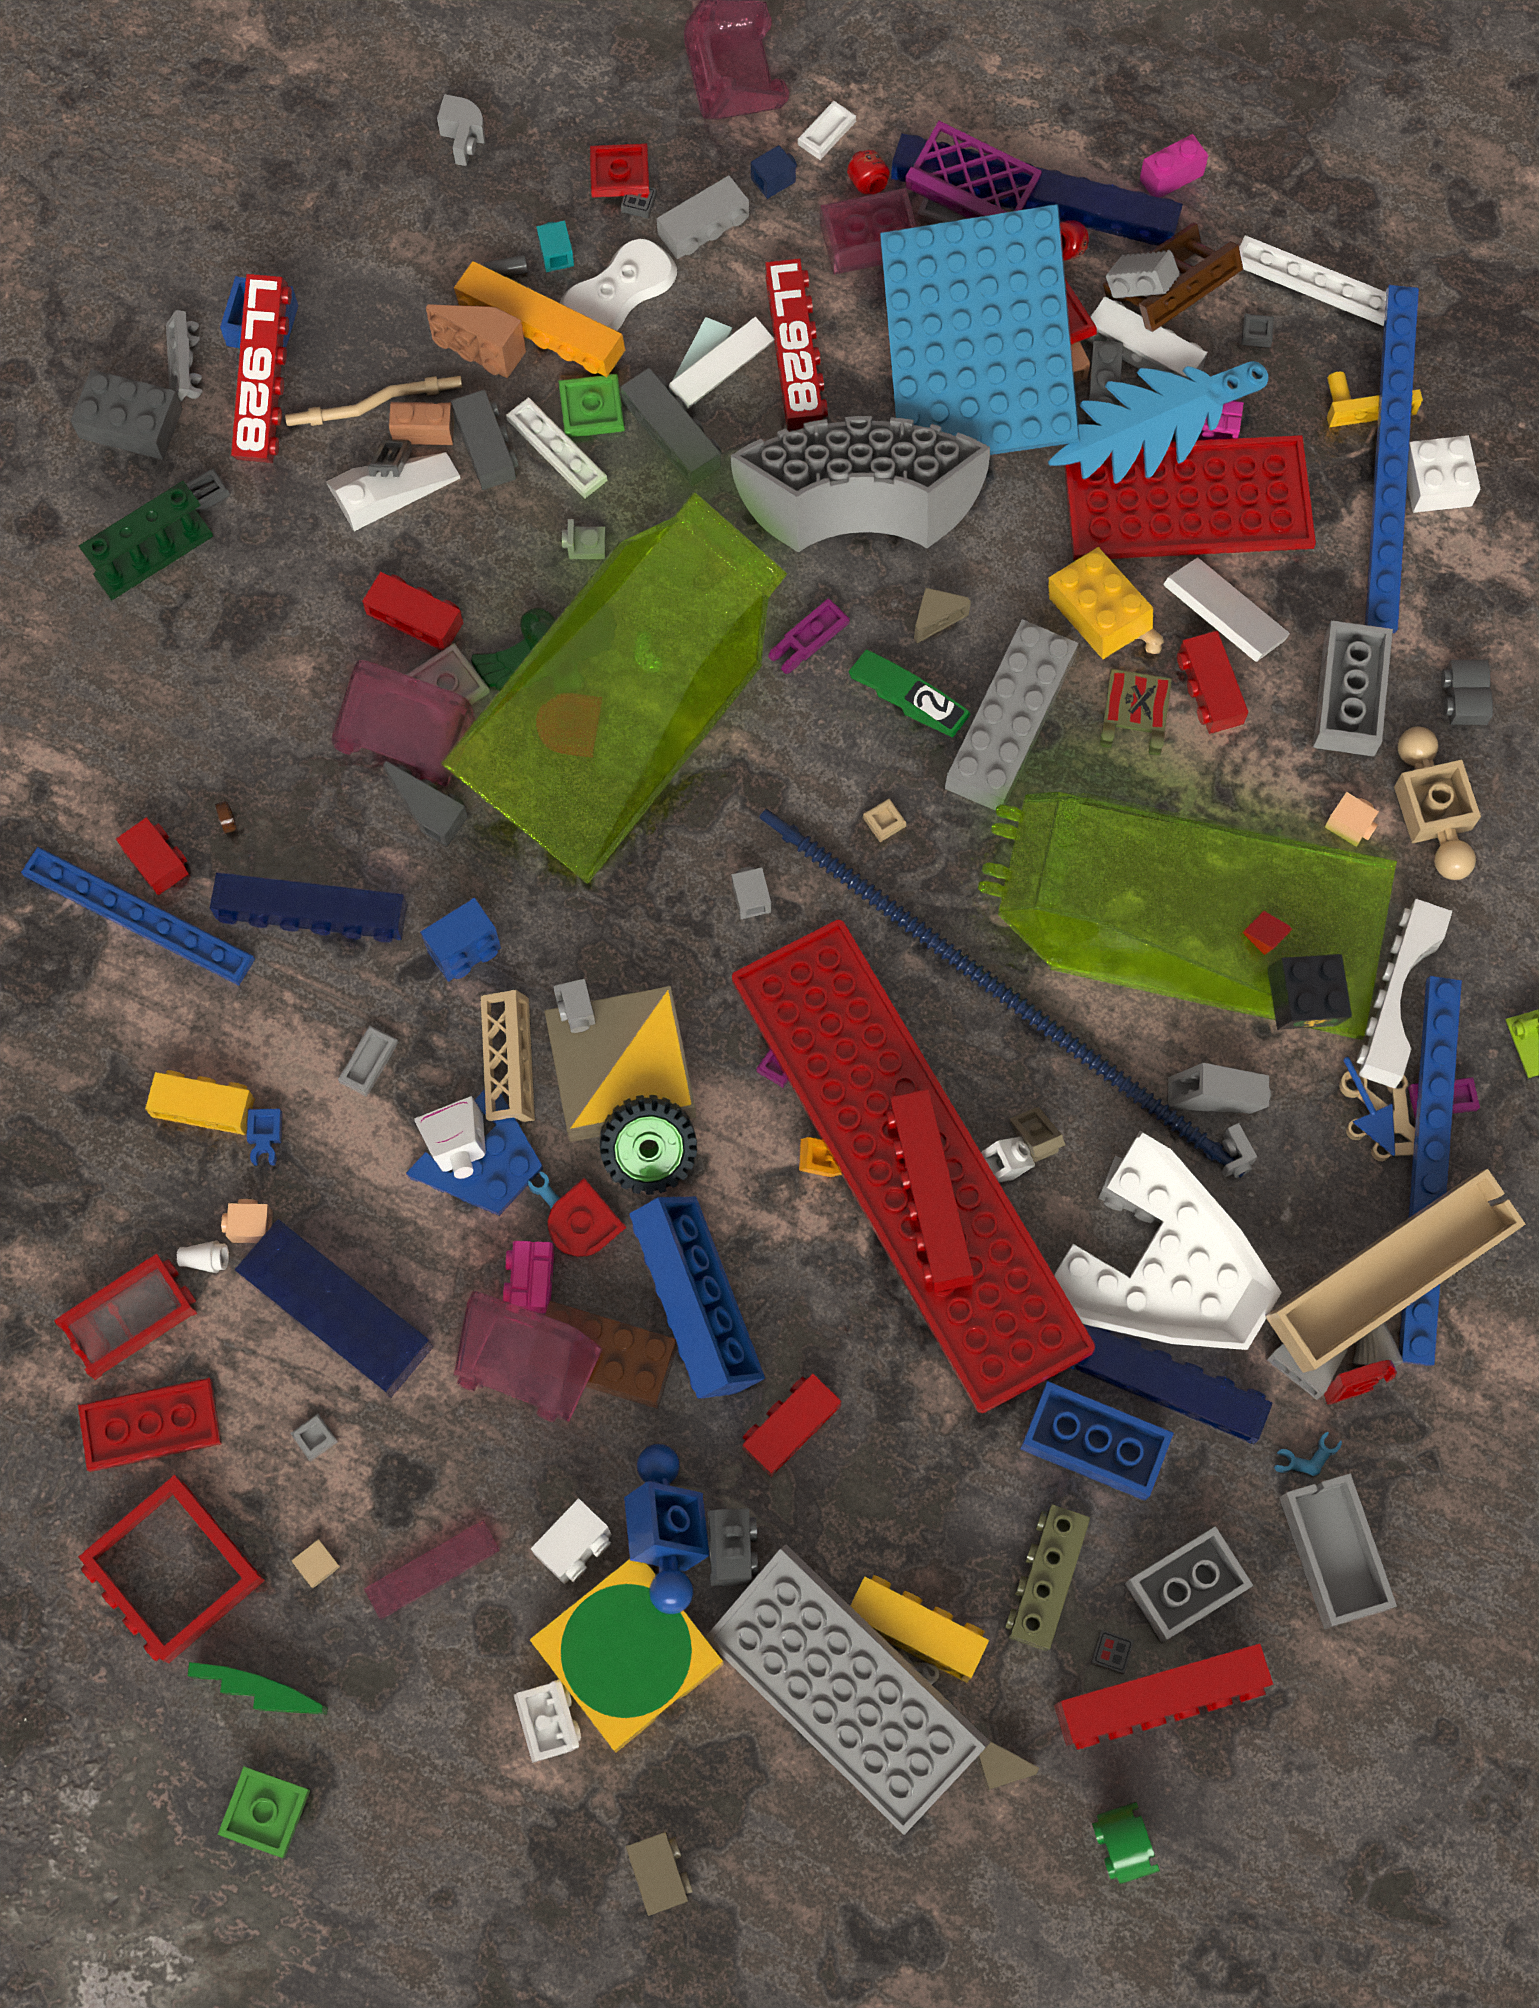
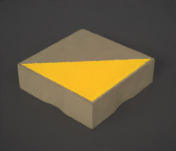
[544,986,696,1142]

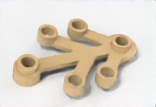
[1339,1070,1415,1161]

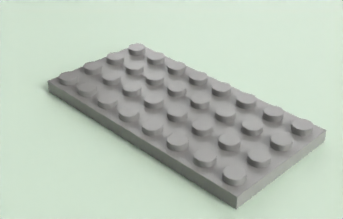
[705,1544,990,1835]

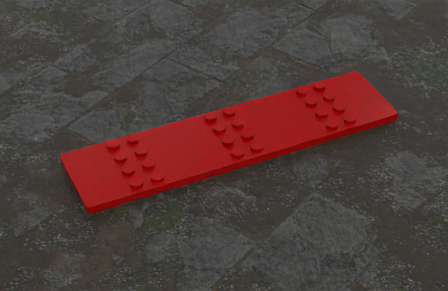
[732,920,1095,1413]

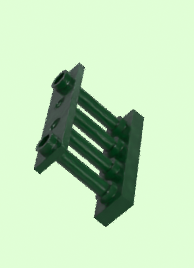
[79,481,214,601]

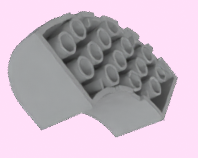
[731,416,990,552]

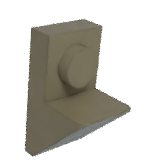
[1009,1107,1065,1163]

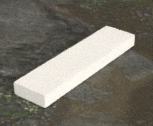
[668,317,775,409]
[506,397,607,498]

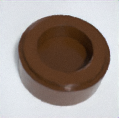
[215,801,237,834]

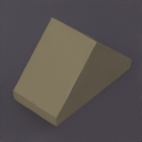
[914,587,971,643]
[977,1741,1039,1790]

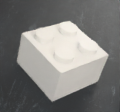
[1407,436,1481,513]
[531,1498,612,1584]

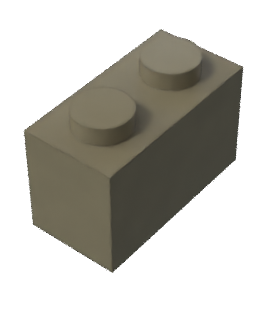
[626,1832,693,1916]

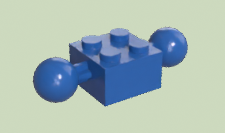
[624,1444,710,1614]

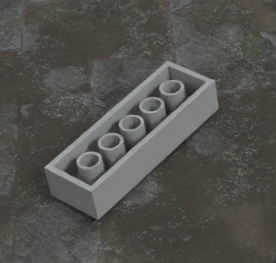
[945,619,1079,813]

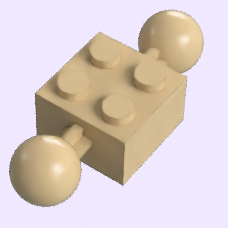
[1394,726,1481,880]

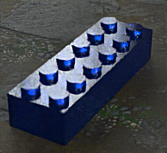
[235,1219,433,1398]

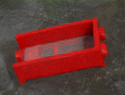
[54,1253,197,1380]

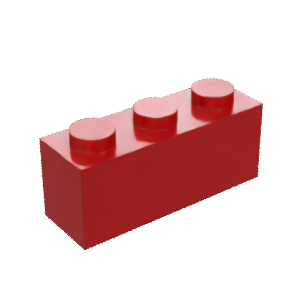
[362,571,463,651]
[1177,631,1249,734]
[742,1374,842,1478]

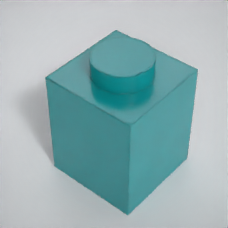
[536,221,574,272]

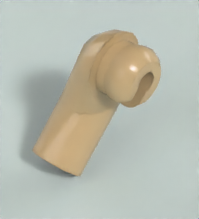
[1137,629,1164,654]

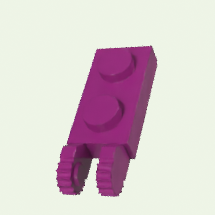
[768,599,850,674]

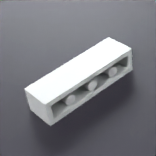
[1086,297,1207,380]

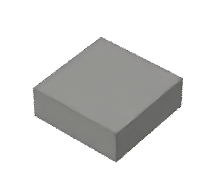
[290,1414,338,1462]

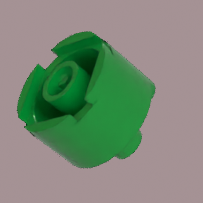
[1092,1801,1160,1884]

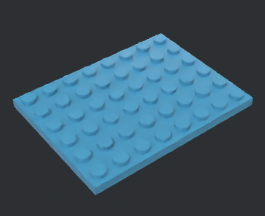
[880,204,1080,455]

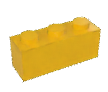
[145,1070,255,1135]

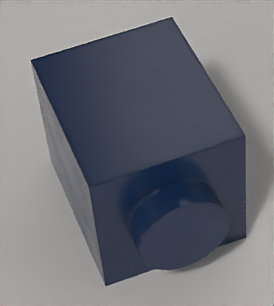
[751,145,797,199]

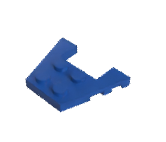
[406,1084,543,1216]

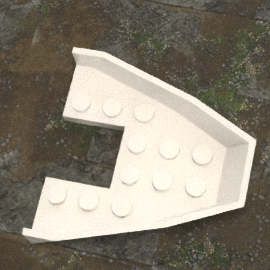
[1054,1131,1282,1350]

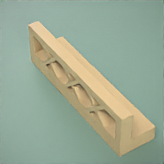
[481,990,535,1122]

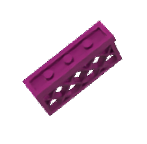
[906,120,1042,219]

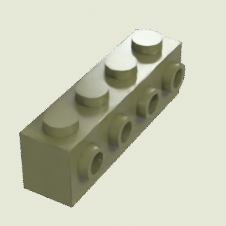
[1005,1504,1091,1651]

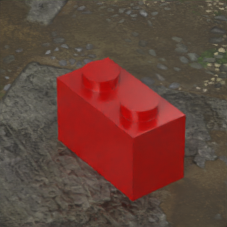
[116,817,188,896]

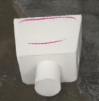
[414,1096,486,1179]

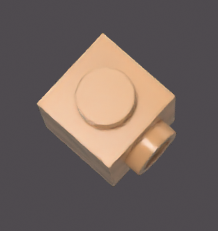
[1325,792,1379,847]
[221,1199,273,1243]

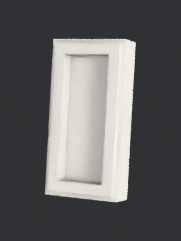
[798,101,856,160]

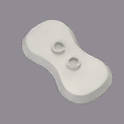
[560,239,677,331]

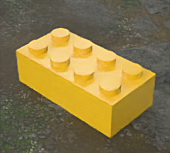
[850,1575,989,1683]

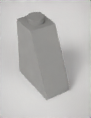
[1168,1063,1271,1114]

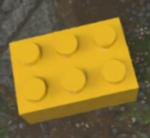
[1048,547,1153,659]

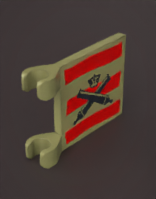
[1100,669,1172,755]

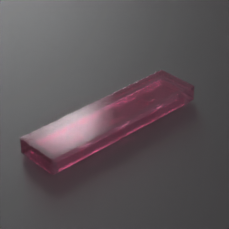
[364,1520,500,1620]

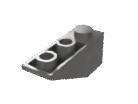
[383,761,468,847]

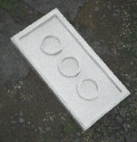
[1163,557,1290,662]

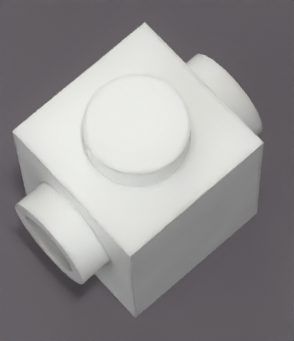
[981,1137,1035,1183]

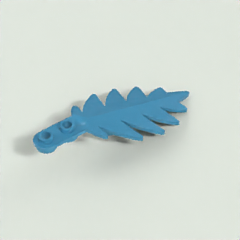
[1048,361,1268,484]

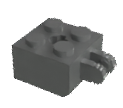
[708,1508,758,1587]

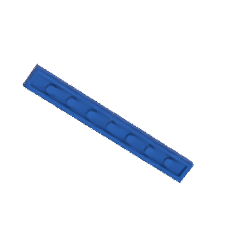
[21,846,255,986]

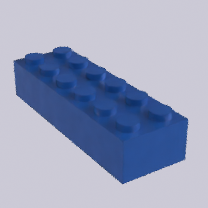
[629,1196,766,1399]

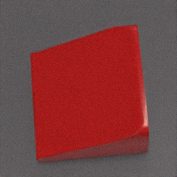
[1242,911,1292,955]

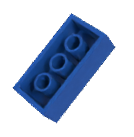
[1020,1381,1174,1501]

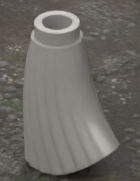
[1352,1322,1403,1367]

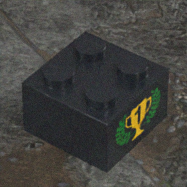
[1267,954,1352,1030]

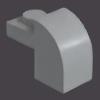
[437,94,486,166]

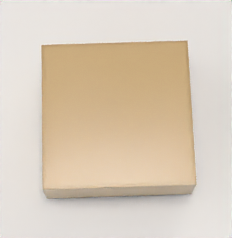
[863,799,906,842]
[292,1539,340,1588]

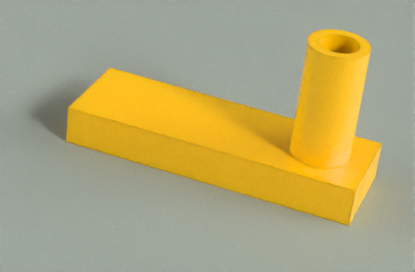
[1327,371,1423,427]

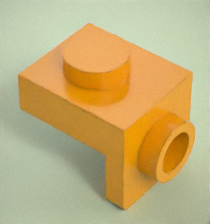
[799,1137,842,1177]

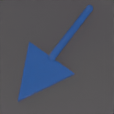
[1344,1057,1395,1157]

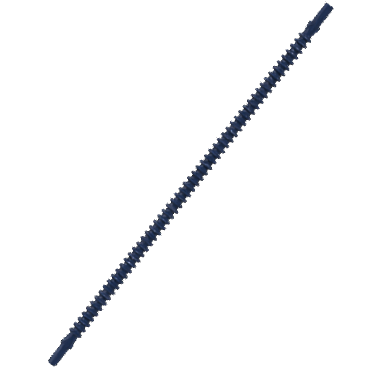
[760,809,1245,1178]

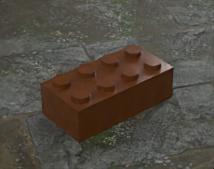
[529,1301,678,1409]

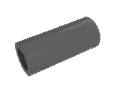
[484,255,528,277]

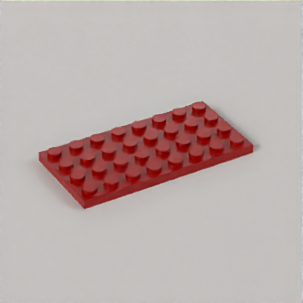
[1064,435,1316,561]

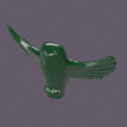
[471,597,616,695]

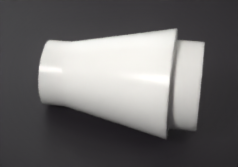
[177,1240,229,1273]

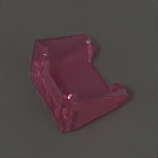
[684,0,789,120]
[331,660,476,787]
[453,1291,603,1423]

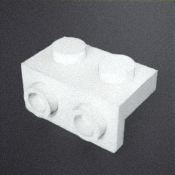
[514,1679,581,1763]

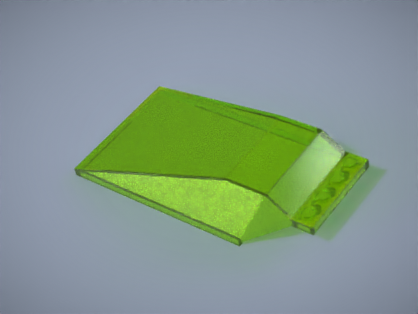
[440,492,788,884]

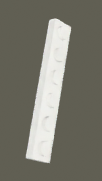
[1239,235,1386,326]

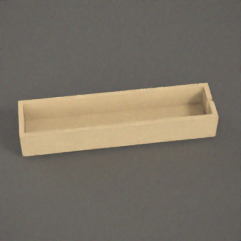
[1265,1169,1526,1373]

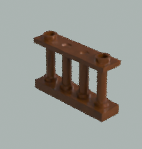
[1103,222,1244,332]

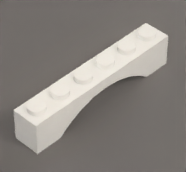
[1356,899,1452,1088]

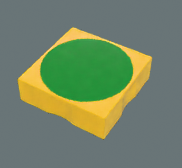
[530,1559,724,1752]

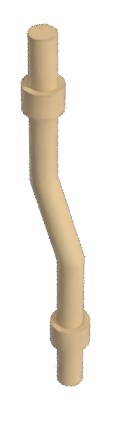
[285,376,462,426]

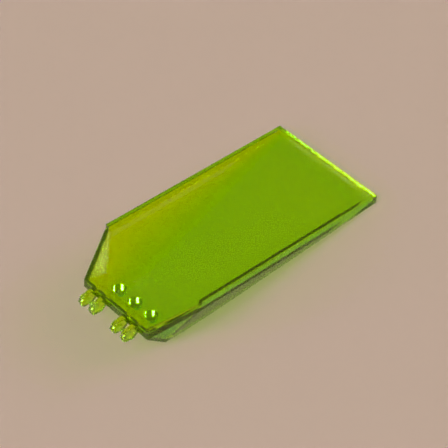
[978,792,1397,1040]

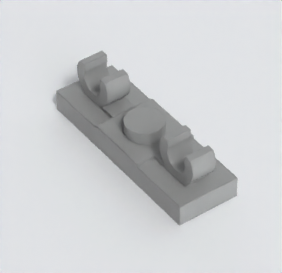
[166,310,202,403]

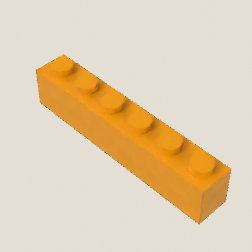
[454,261,625,377]

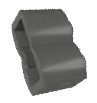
[1441,660,1493,725]

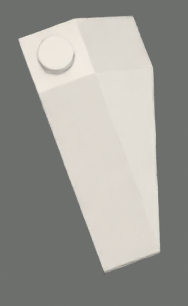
[326,452,460,531]

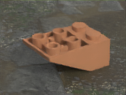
[426,304,526,379]

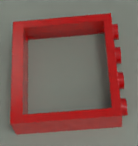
[78,1475,265,1663]

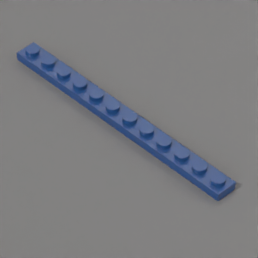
[1365,285,1419,634]
[1399,976,1462,1366]

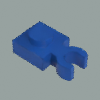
[247,1109,282,1166]

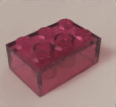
[820,188,917,275]

